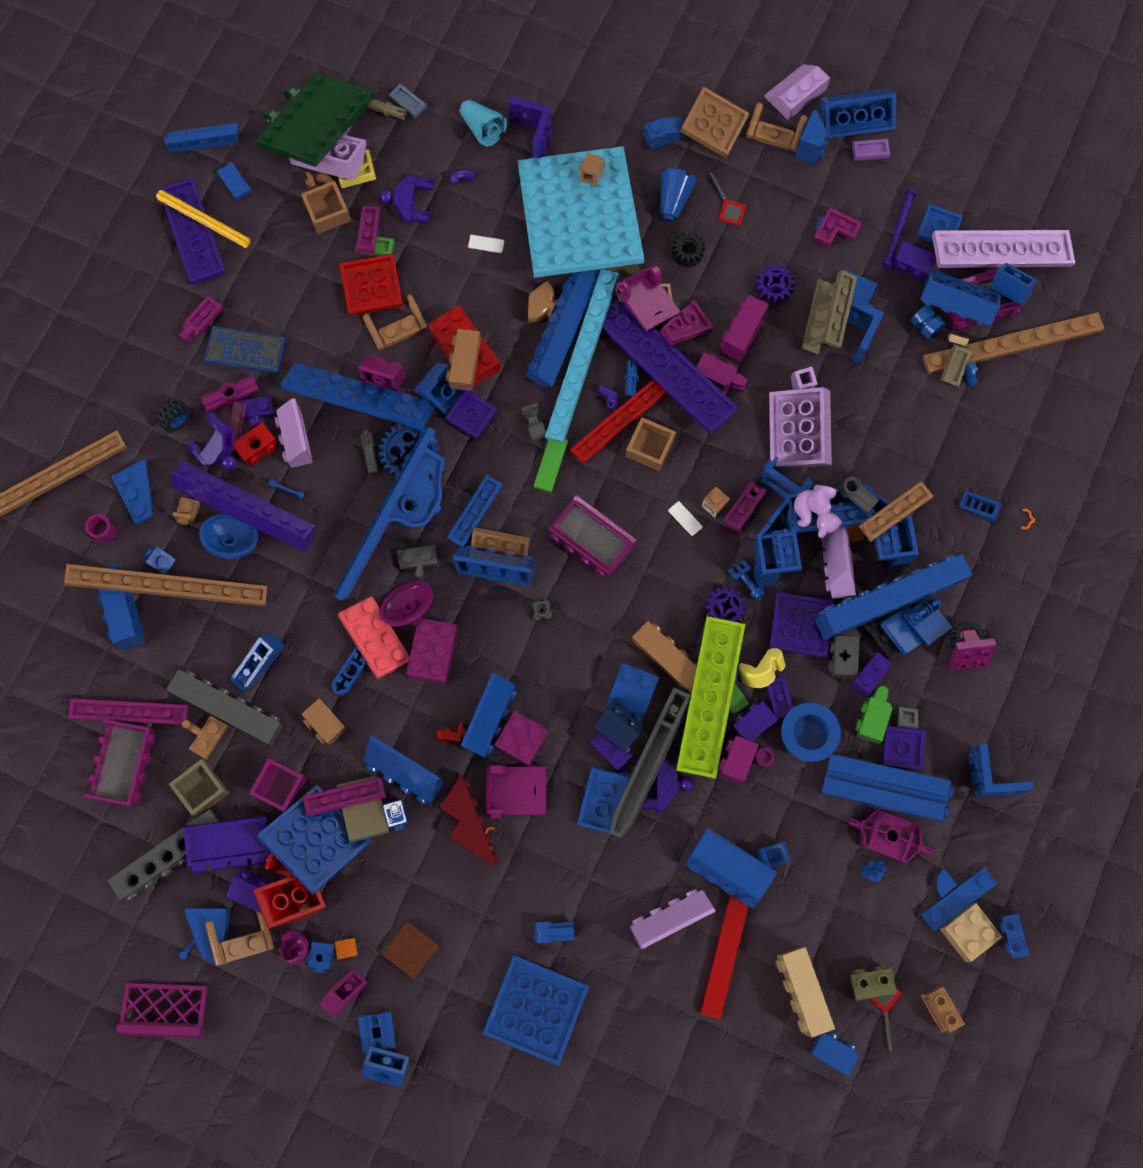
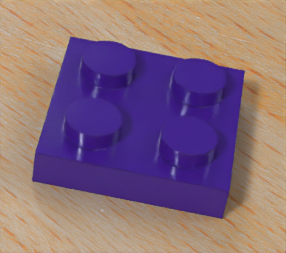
[445,390,497,440]
[882,726,926,771]

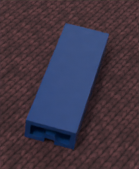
[822,754,954,823]

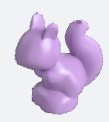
[794,485,842,538]

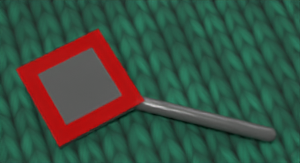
[709,172,747,226]
[869,988,902,1052]

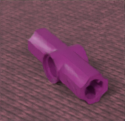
[201,375,260,413]

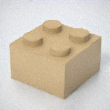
[939,903,1002,962]

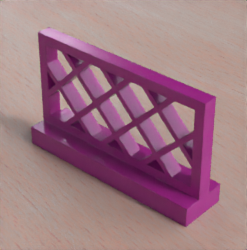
[116,983,208,1039]

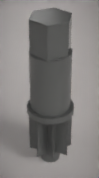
[360,430,379,475]

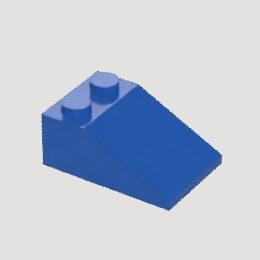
[605,663,659,719]

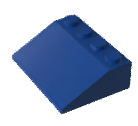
[453,546,536,587]
[363,735,445,805]

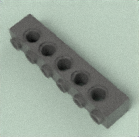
[107,809,221,902]

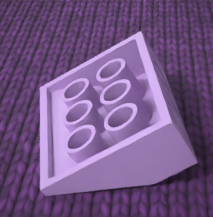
[769,387,832,467]

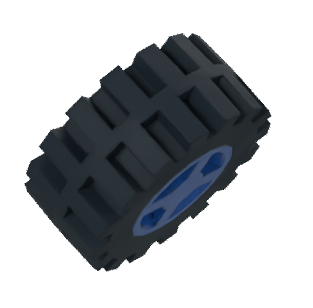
[155,399,192,433]

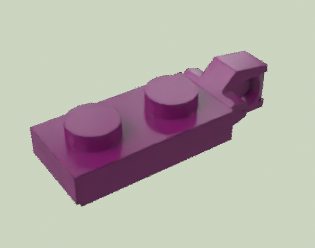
[179,296,223,344]

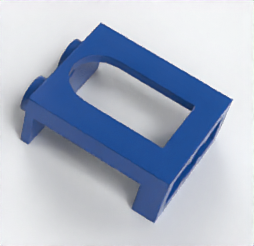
[761,456,814,499]

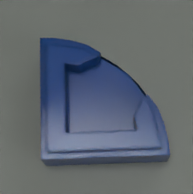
[964,362,978,387]
[936,869,957,898]

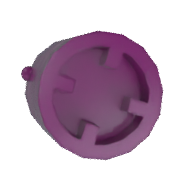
[85,514,117,544]

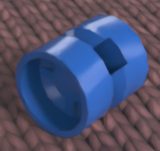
[910,305,946,340]

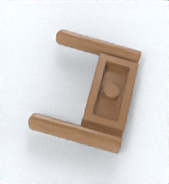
[746,103,807,152]
[363,295,428,351]
[205,911,274,966]

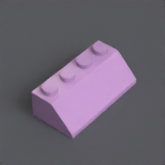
[289,135,367,181]
[821,527,856,599]
[630,889,716,949]

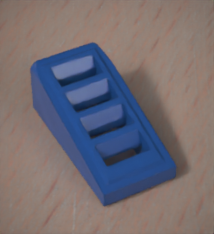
[958,491,1002,524]

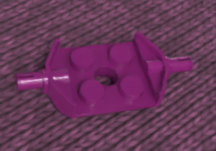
[848,809,934,863]

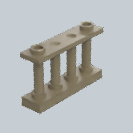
[801,270,857,355]

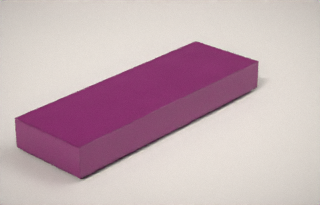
[356,206,381,254]

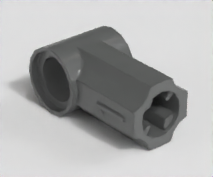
[840,477,879,514]

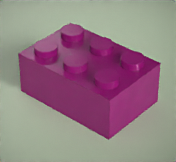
[720,295,769,365]
[406,618,458,686]

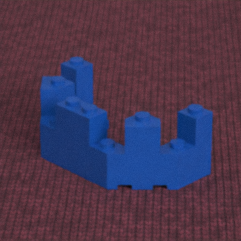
[753,484,919,587]

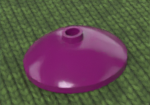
[380,581,434,626]

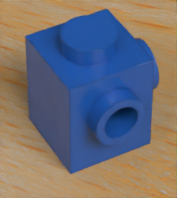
[306,942,335,973]

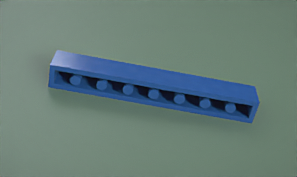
[526,269,601,387]

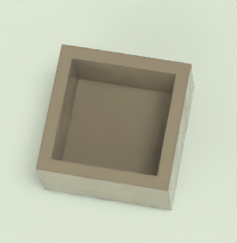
[169,759,230,817]

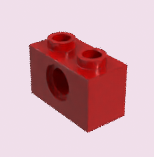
[234,422,278,467]

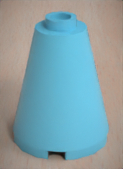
[460,100,507,147]

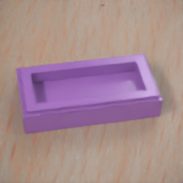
[852,139,890,161]

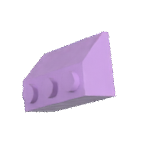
[764,64,830,120]
[275,398,313,468]

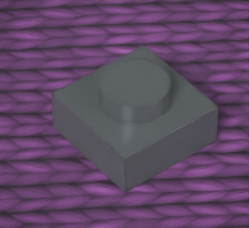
[897,707,918,730]

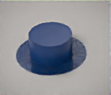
[781,703,841,762]

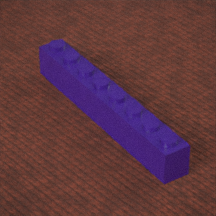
[172,461,315,552]

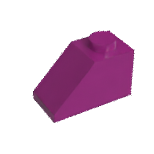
[319,969,368,1018]

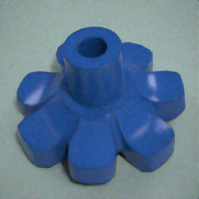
[861,860,887,882]

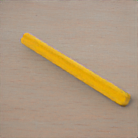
[156,190,251,248]

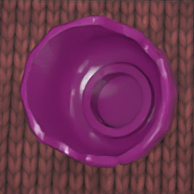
[279,930,309,964]

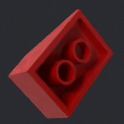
[253,875,326,929]

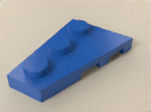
[111,459,154,526]

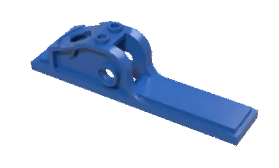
[332,427,445,601]

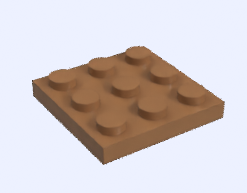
[680,87,750,158]

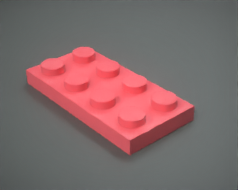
[338,596,410,680]

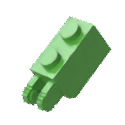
[855,686,892,744]

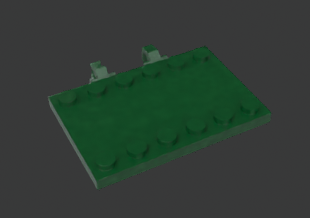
[256,72,375,167]

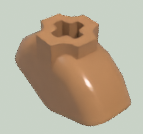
[528,281,557,324]

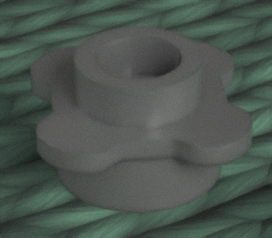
[532,600,552,621]

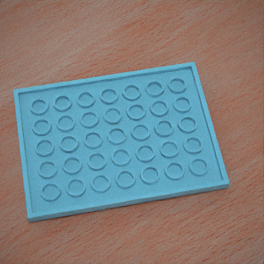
[518,146,644,278]

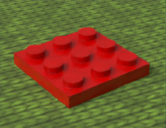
[339,254,403,316]

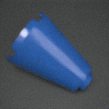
[660,168,697,222]

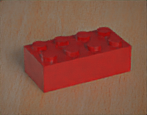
[428,305,501,388]

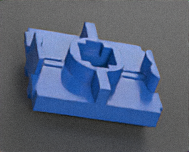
[358,1011,396,1054]

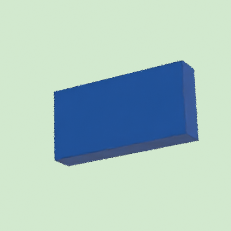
[217,162,252,201]

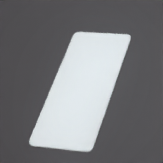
[468,235,504,253]
[668,501,703,536]

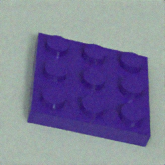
[769,592,834,658]

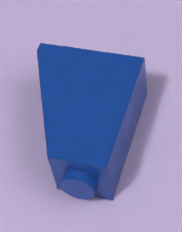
[185,908,230,963]

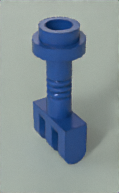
[728,559,765,601]

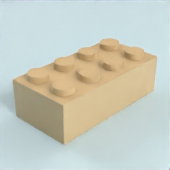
[776,947,835,1037]

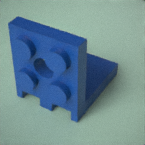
[847,297,884,364]
[967,744,1034,797]

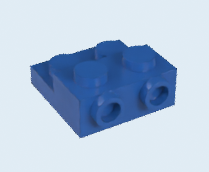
[999,913,1029,958]

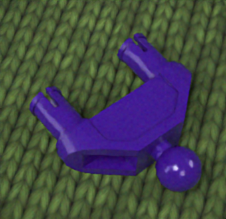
[380,175,434,224]
[187,413,237,470]
[637,758,695,813]

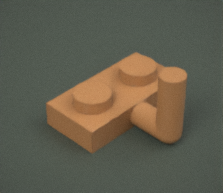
[182,715,228,760]

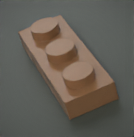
[471,527,530,557]

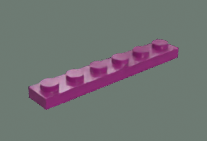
[68,699,189,725]

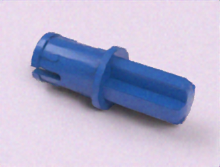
[624,360,639,397]

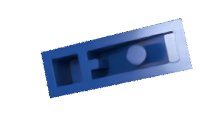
[643,116,688,150]
[230,633,285,693]

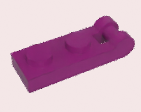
[723,480,767,532]

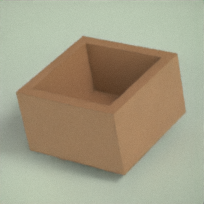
[301,181,351,234]
[626,417,676,472]

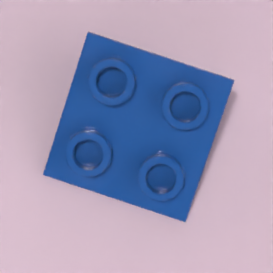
[903,598,952,646]

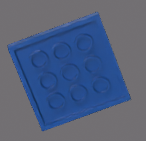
[257,785,372,895]
[483,955,589,1066]

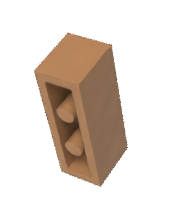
[446,329,481,391]

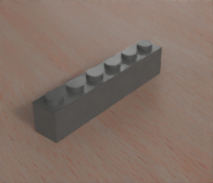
[166,669,283,746]

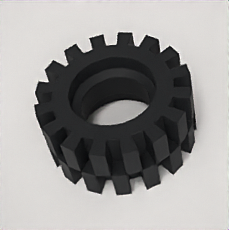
[672,231,705,267]

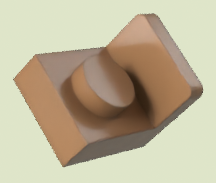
[305,172,333,190]
[172,497,201,525]

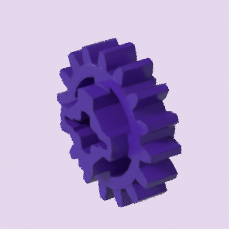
[755,263,796,304]
[705,586,747,623]

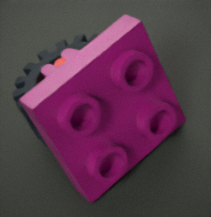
[949,621,997,670]

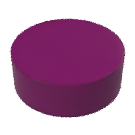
[754,747,775,768]

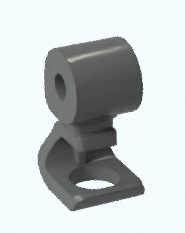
[521,403,546,441]

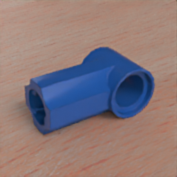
[534,922,574,943]

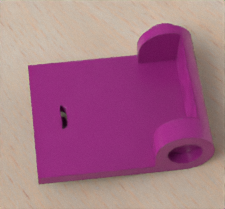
[616,265,681,332]
[486,765,546,819]

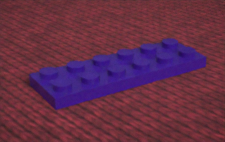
[159,178,226,285]

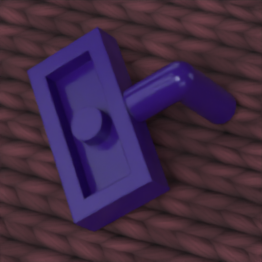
[234,396,275,428]

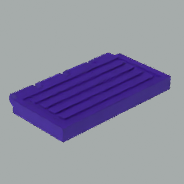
[183,815,269,874]

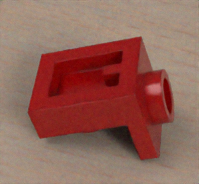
[436,722,467,744]

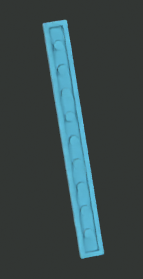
[545,269,619,443]

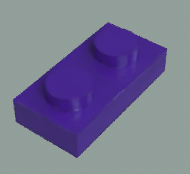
[766,677,793,719]

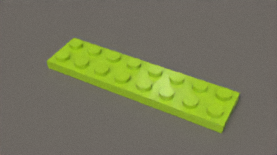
[676,616,746,779]

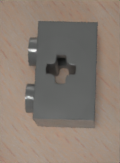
[828,636,859,679]

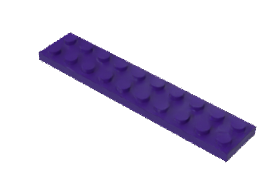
[585,290,738,435]

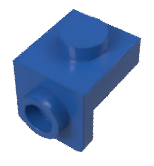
[142,546,176,575]
[757,842,791,868]

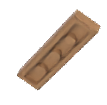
[859,481,934,542]

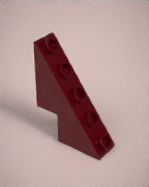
[440,776,500,867]

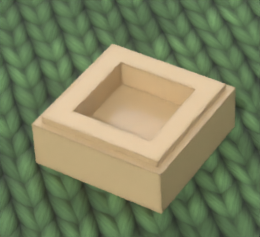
[947,332,969,346]

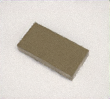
[940,345,972,386]

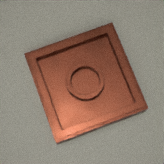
[382,921,440,980]

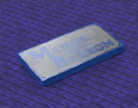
[205,326,285,374]

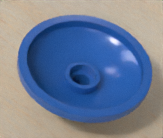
[199,514,258,559]

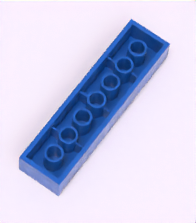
[815,554,972,641]

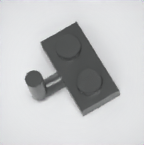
[397,545,438,581]

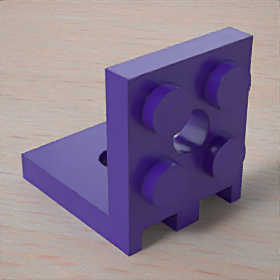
[508,96,552,159]

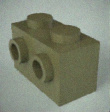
[848,965,897,1001]

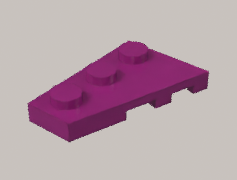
[660,300,714,346]

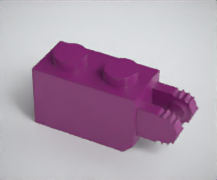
[696,353,747,392]

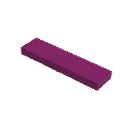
[303,778,386,817]

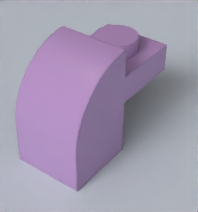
[791,366,818,390]

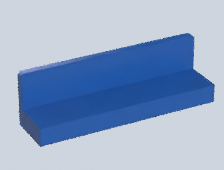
[164,123,240,153]

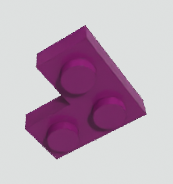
[813,208,862,247]

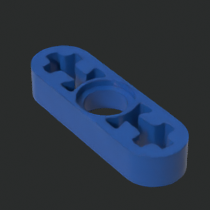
[332,647,367,696]

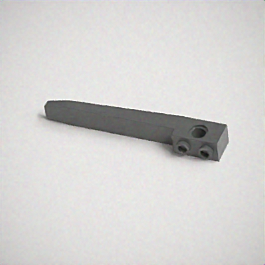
[609,688,691,839]

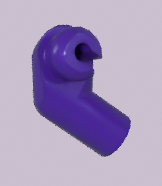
[450,169,476,184]
[597,385,619,409]

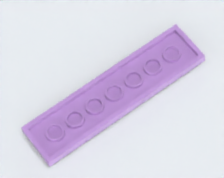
[932,230,1075,268]

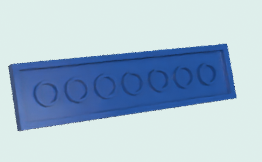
[281,362,435,430]

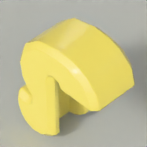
[738,648,785,688]

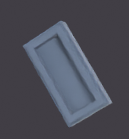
[388,84,426,119]

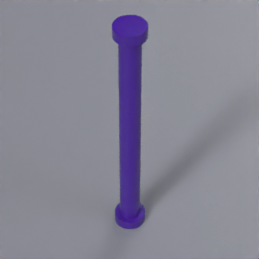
[882,189,917,269]

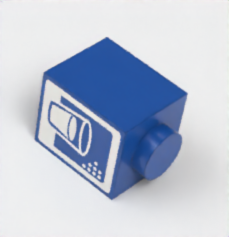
[382,799,409,832]

